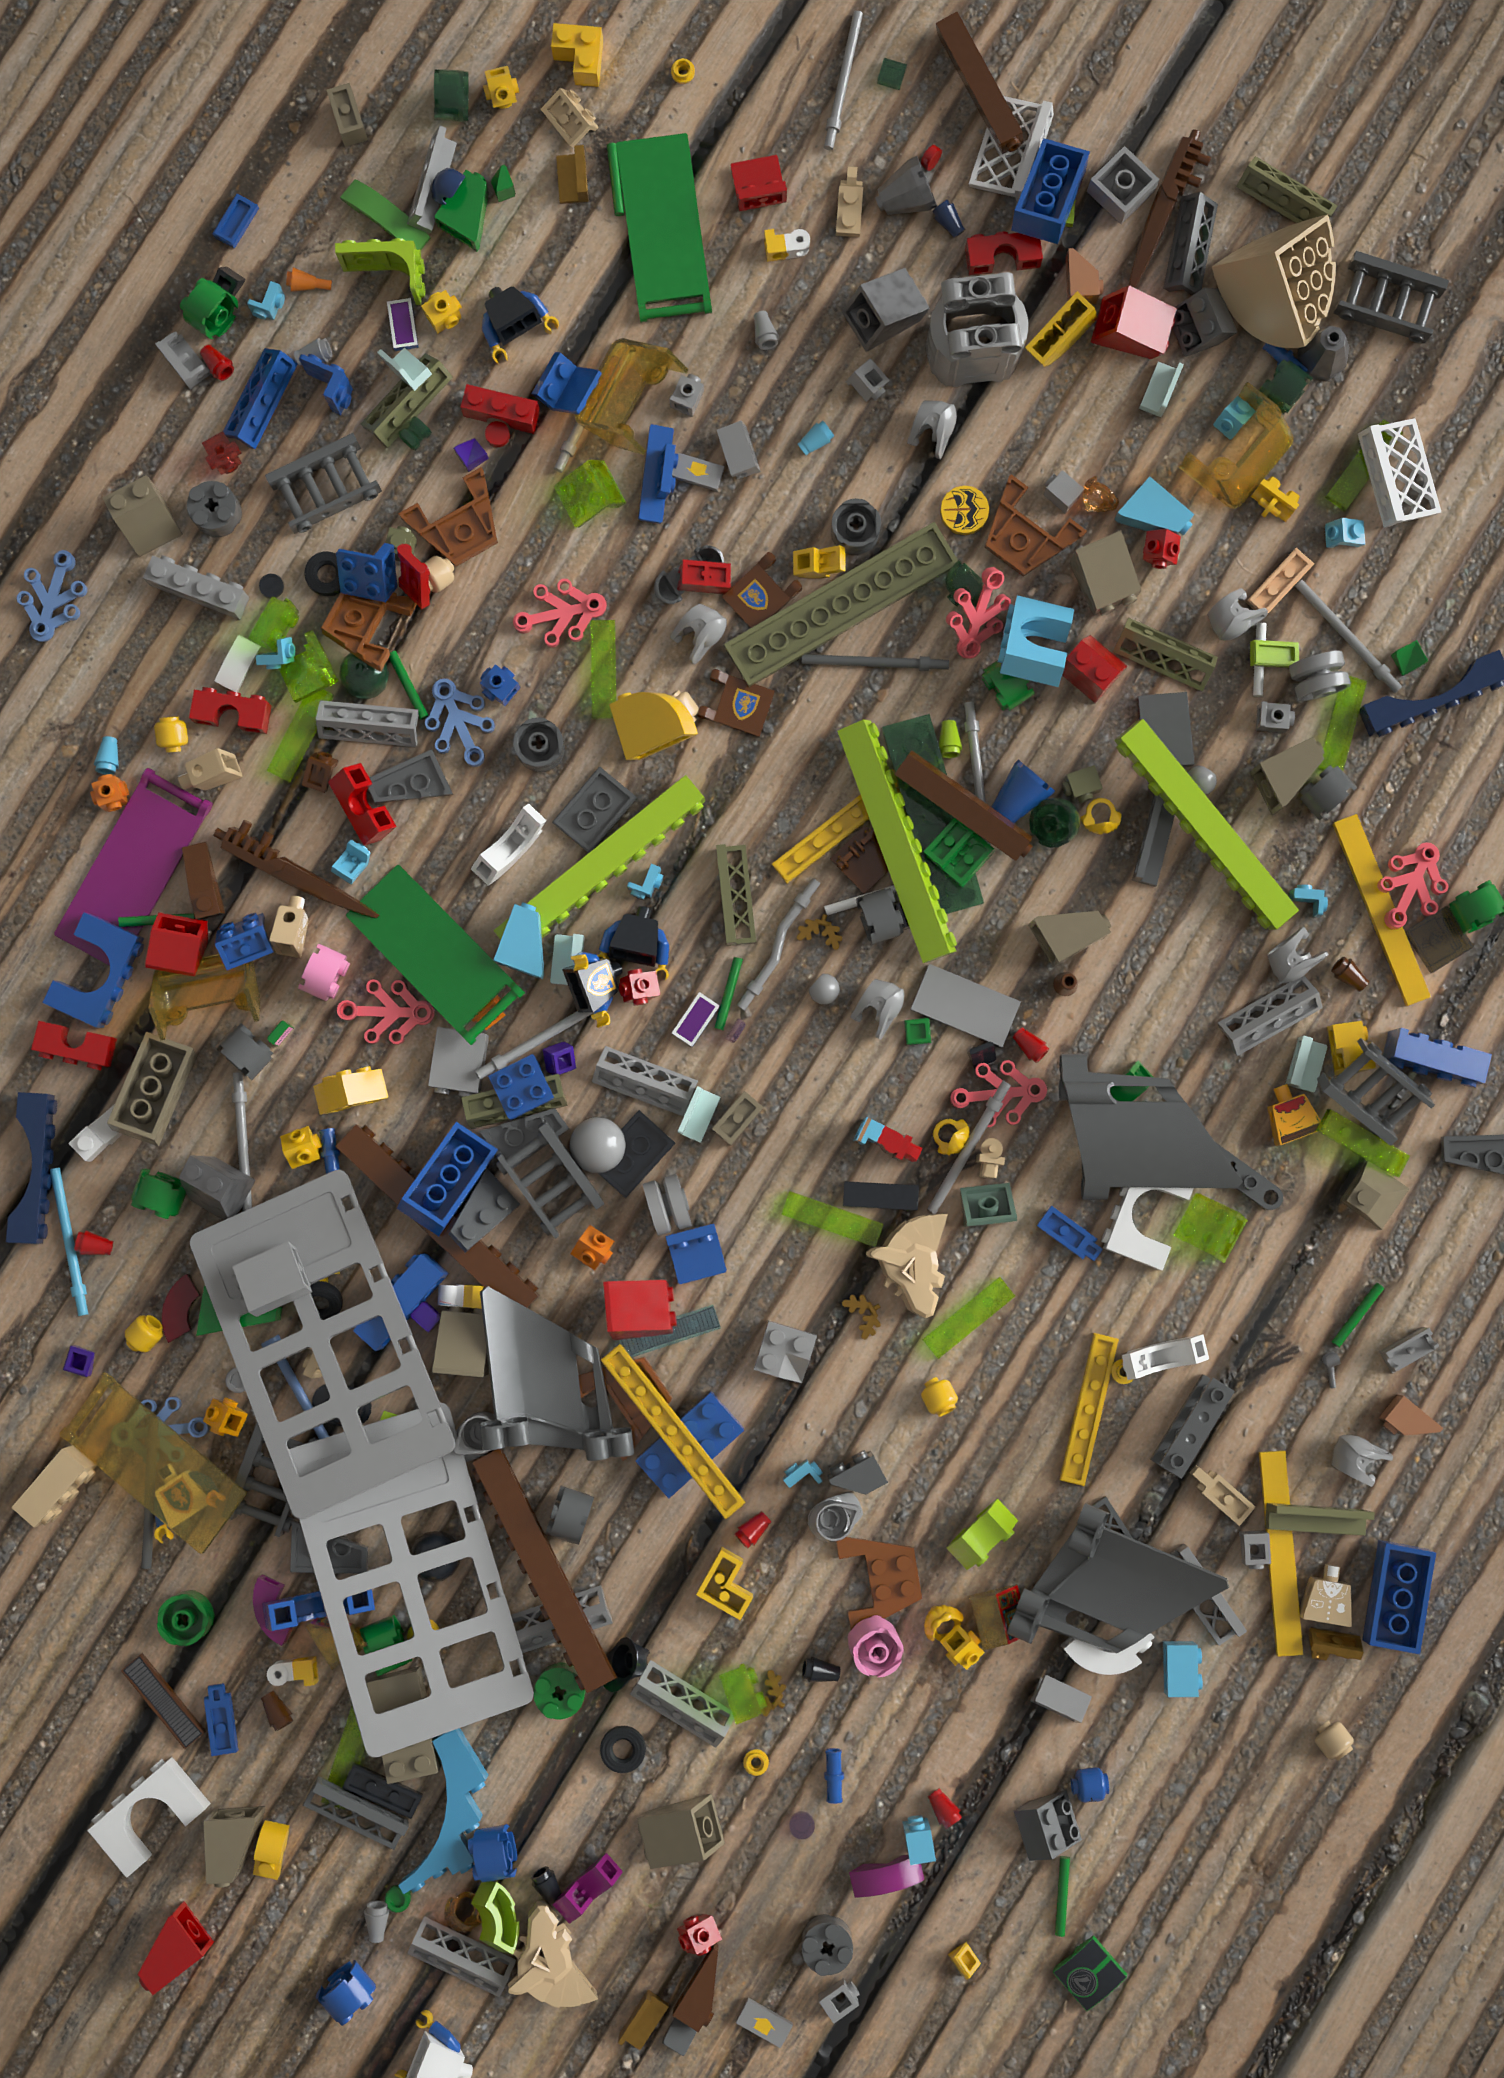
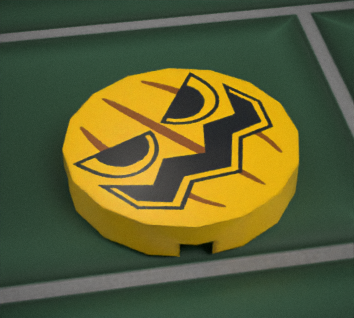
[940,485,989,535]

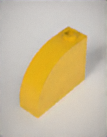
[1025,291,1098,367]
[609,692,698,760]

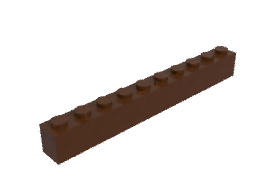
[336,1124,540,1308]
[472,1449,617,1693]

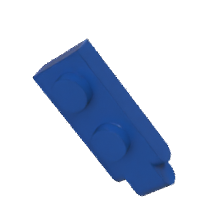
[1036,1206,1103,1261]
[204,1683,239,1756]

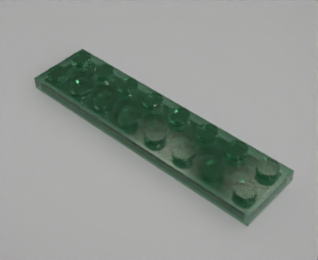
[881,714,984,914]

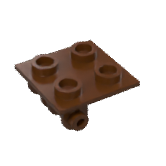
[830,825,889,894]

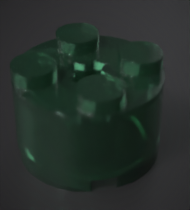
[434,69,469,122]
[1257,359,1313,419]

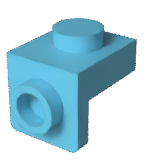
[247,281,285,320]
[1213,396,1256,440]
[1325,518,1365,548]
[256,637,295,669]
[331,840,371,885]
[627,864,664,899]
[1289,885,1328,918]
[783,1459,823,1488]

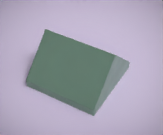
[960,1183,1017,1227]

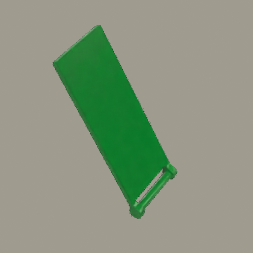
[616,133,712,323]
[346,865,525,1046]

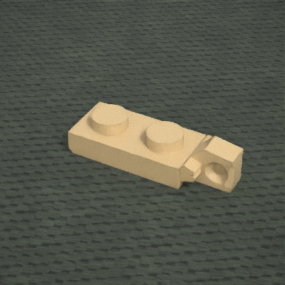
[836,167,863,237]
[1190,1465,1255,1526]

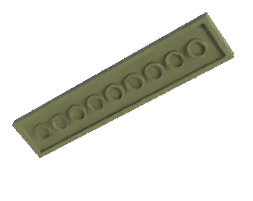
[724,522,959,687]

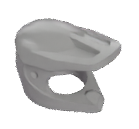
[907,400,957,459]
[1207,588,1268,641]
[670,604,727,664]
[1267,926,1329,983]
[850,979,904,1040]
[454,1411,495,1462]
[1331,1435,1393,1487]
[808,1492,863,1542]

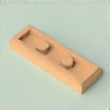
[1246,548,1314,613]

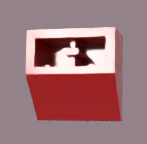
[145,912,208,977]

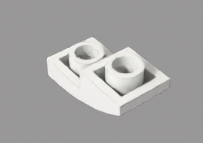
[214,635,261,692]

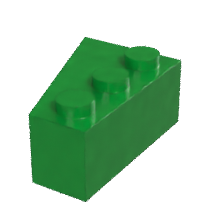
[196,1286,283,1336]

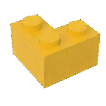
[551,23,603,87]
[1327,1021,1377,1076]
[313,1066,388,1115]
[696,1546,753,1620]

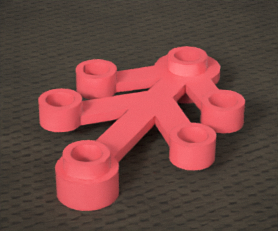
[946,567,1011,659]
[513,579,607,648]
[1378,842,1448,930]
[337,979,435,1045]
[950,1060,1047,1128]

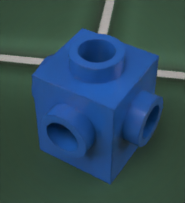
[480,664,520,706]

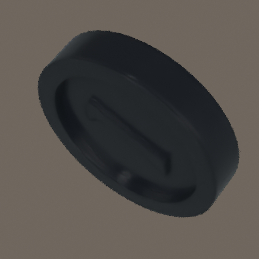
[259,574,284,599]

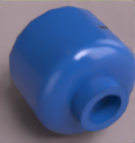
[1071,1768,1109,1803]

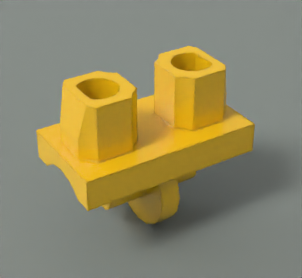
[1251,476,1300,522]

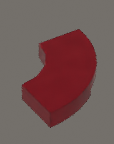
[162,1274,201,1343]

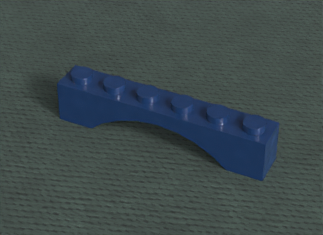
[1358,650,1504,737]
[6,1092,57,1244]

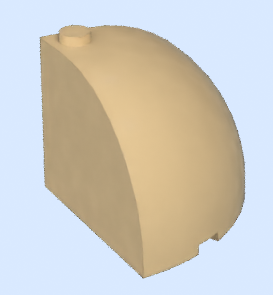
[1212,214,1336,348]

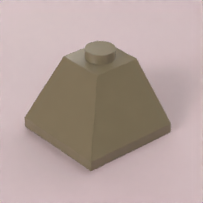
[1340,1160,1409,1230]

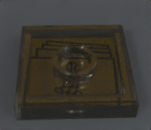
[1405,906,1474,974]

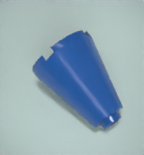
[991,759,1055,823]

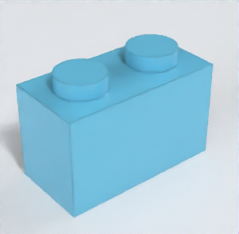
[1163,1641,1203,1697]
[902,1815,936,1865]

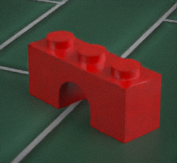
[965,231,1043,276]
[460,384,540,434]
[189,687,272,734]
[328,763,397,846]
[31,1021,117,1070]

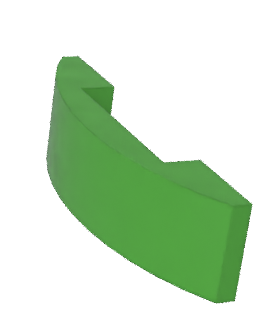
[340,179,431,251]

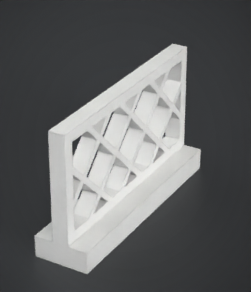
[969,96,1054,202]
[1358,418,1441,528]

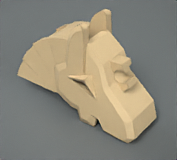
[866,1214,948,1318]
[508,1900,598,2008]

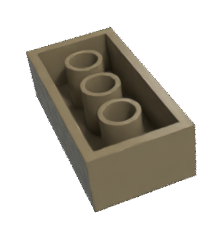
[107,1032,197,1147]
[367,1666,441,1784]

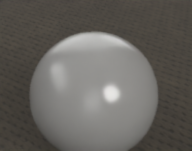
[569,1117,626,1173]

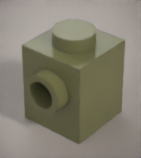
[385,526,417,562]
[1062,765,1103,803]

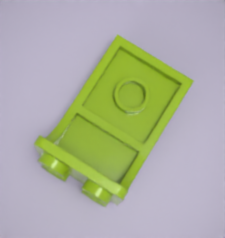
[335,238,425,305]

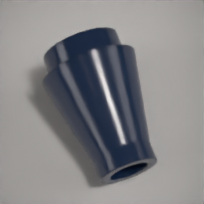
[932,199,966,238]

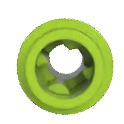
[938,720,962,758]

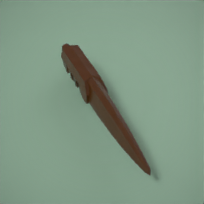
[1129,129,1211,288]
[213,820,379,918]

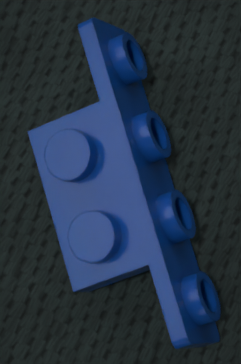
[638,424,678,524]

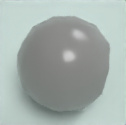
[1188,765,1217,795]
[809,974,840,1005]

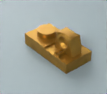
[1308,1628,1364,1661]

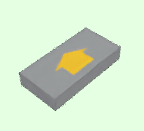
[672,453,724,491]
[736,1998,793,2048]

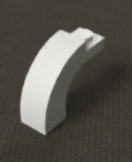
[471,804,546,886]
[1122,1335,1209,1380]
[1061,1633,1155,1675]

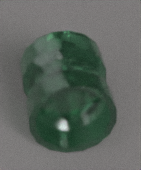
[398,416,432,451]

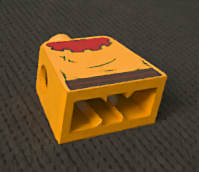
[1267,1084,1325,1146]

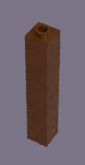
[936,12,1024,154]
[895,750,1032,861]

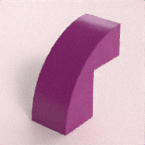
[253,1574,293,1646]
[552,1853,623,1924]
[849,1855,924,1898]

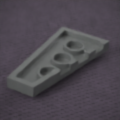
[1441,1134,1504,1175]

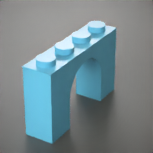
[997,595,1074,687]

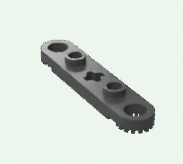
[1215,1142,1283,1210]

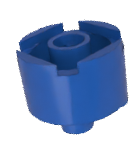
[468,1824,517,1882]
[316,1960,376,2026]

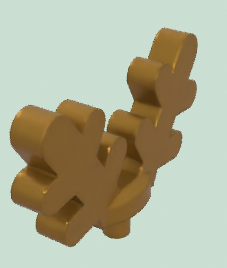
[797,914,842,950]
[842,1294,881,1340]
[746,1670,787,1717]

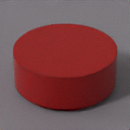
[921,145,942,171]
[485,421,510,447]

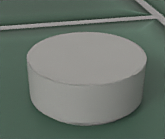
[225,1368,245,1393]

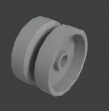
[1289,651,1351,701]
[643,1174,692,1236]

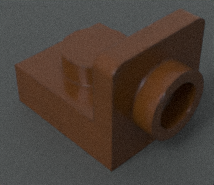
[302,752,338,793]

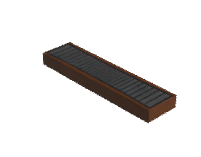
[121,1653,206,1749]

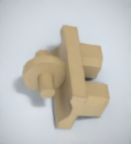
[975,1138,1005,1179]

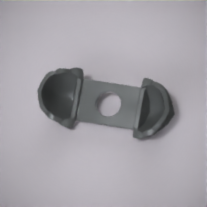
[654,545,725,604]

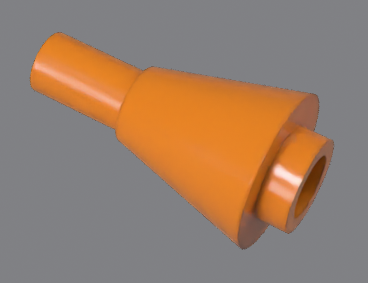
[286,267,332,292]

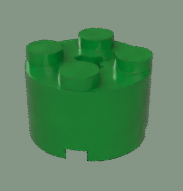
[180,278,238,339]
[981,660,1035,711]
[1449,880,1504,935]
[131,1169,186,1219]
[157,1590,215,1646]
[360,1615,412,1677]
[534,1662,586,1720]

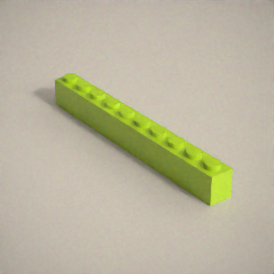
[837,719,957,963]
[1114,719,1299,930]
[493,775,705,940]

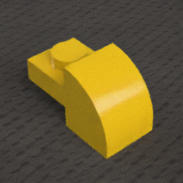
[793,545,845,579]
[253,1820,290,1880]

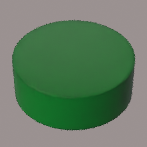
[385,1884,411,1913]

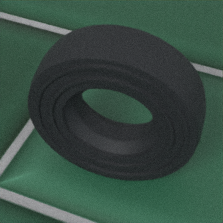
[304,551,340,596]
[310,1281,343,1320]
[600,1726,646,1773]

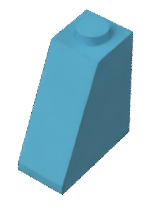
[1114,476,1194,536]
[494,902,544,980]

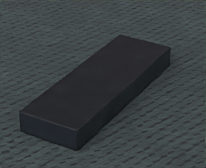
[843,1181,919,1210]
[342,1762,423,1819]

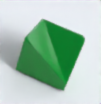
[491,165,516,202]
[1391,640,1428,677]

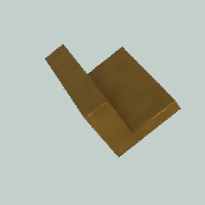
[556,145,589,204]
[618,1990,669,2050]

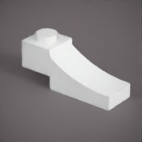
[68,1104,122,1162]

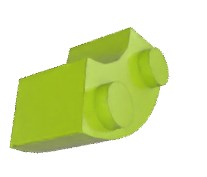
[947,1498,1018,1570]
[471,1881,519,1954]

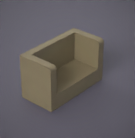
[326,83,368,147]
[712,1091,764,1146]

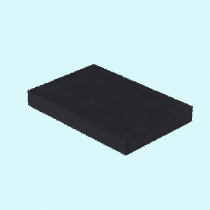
[598,1110,676,1198]

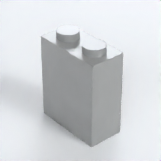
[428,1027,489,1097]
[232,1242,312,1317]

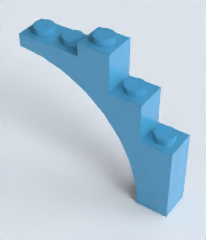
[398,1728,488,1894]

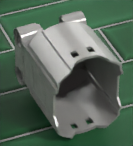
[926,272,1028,387]

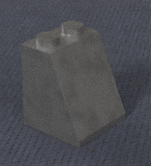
[841,268,930,352]
[179,1155,256,1220]

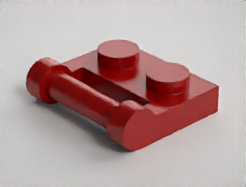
[397,544,430,609]

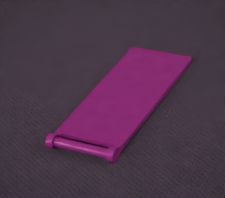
[54,768,213,966]

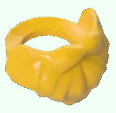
[1080,798,1122,835]
[933,1119,970,1155]
[924,1605,964,1641]

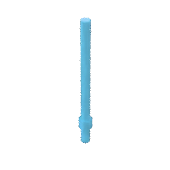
[50,1168,88,1316]

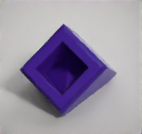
[453,438,489,472]
[543,1042,576,1075]
[411,1301,441,1333]
[63,1345,95,1377]

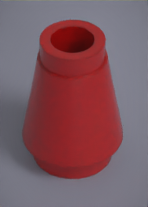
[200,345,234,381]
[1012,1027,1050,1063]
[74,1230,114,1256]
[734,1511,771,1549]
[927,1788,962,1829]

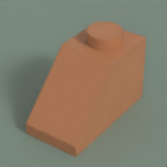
[1065,248,1103,304]
[1379,1394,1443,1436]

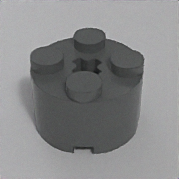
[187,481,242,537]
[831,498,881,555]
[513,718,565,772]
[1300,765,1357,821]
[856,888,904,945]
[215,1023,273,1080]
[545,1486,594,1545]
[801,1914,853,1976]

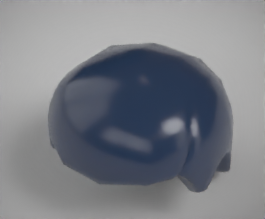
[431,168,466,205]

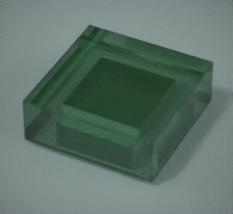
[877,58,907,90]

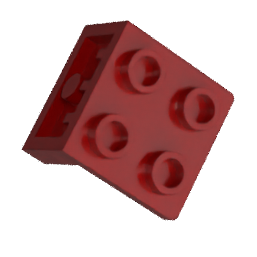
[731,155,787,211]

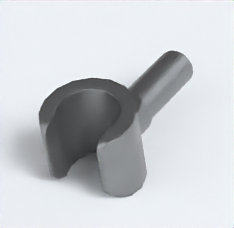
[1322,1351,1341,1388]

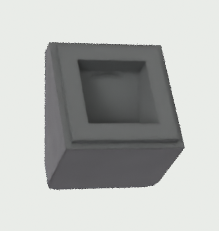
[662,2018,697,2056]

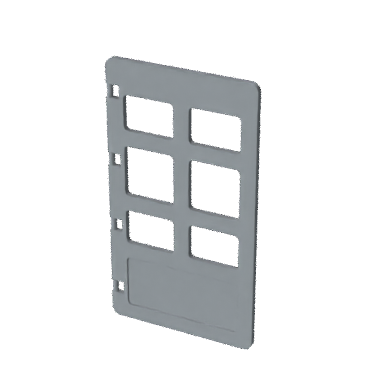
[190,1170,455,1519]
[289,1403,534,1757]

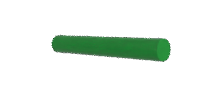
[607,143,624,216]
[389,651,429,720]
[118,913,195,927]
[714,957,743,1031]
[1331,1282,1385,1348]
[1055,1856,1070,1937]

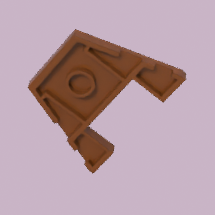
[398,467,498,567]
[985,474,1087,577]
[321,593,417,672]
[578,1357,673,1461]
[836,1536,922,1630]

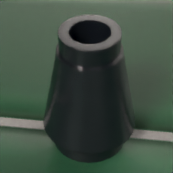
[802,1657,841,1682]
[531,1866,562,1908]

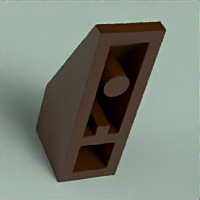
[182,842,225,919]
[672,1943,718,2032]

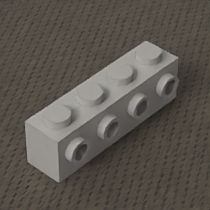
[143,555,249,620]

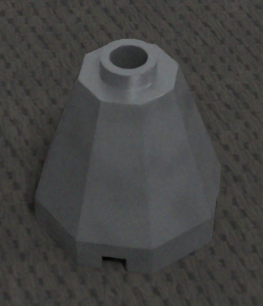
[875,156,937,215]
[1297,326,1350,381]

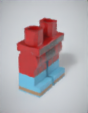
[853,1117,923,1162]

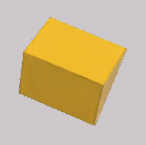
[948,1942,981,1980]

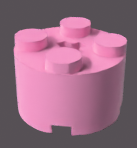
[298,944,350,1001]
[848,1615,903,1677]

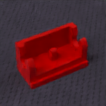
[677,559,731,594]

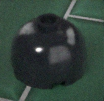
[410,1531,460,1583]

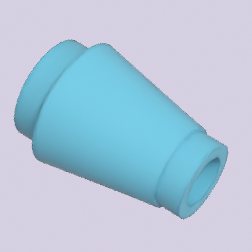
[798,421,834,455]
[94,736,119,775]

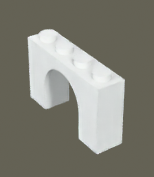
[1101,1187,1194,1271]
[87,1757,211,1878]

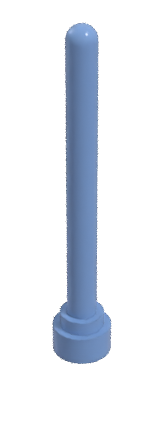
[261,1334,329,1440]

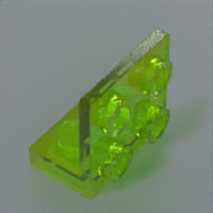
[554,460,626,528]
[248,596,299,652]
[279,630,339,703]
[1174,1193,1247,1264]
[719,1663,768,1725]

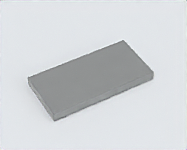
[910,964,1021,1048]

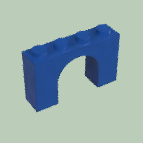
[43,912,144,1028]
[262,1589,375,1631]

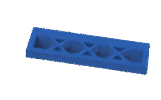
[222,348,298,449]

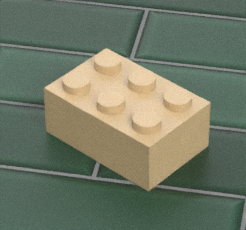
[11,1444,98,1528]

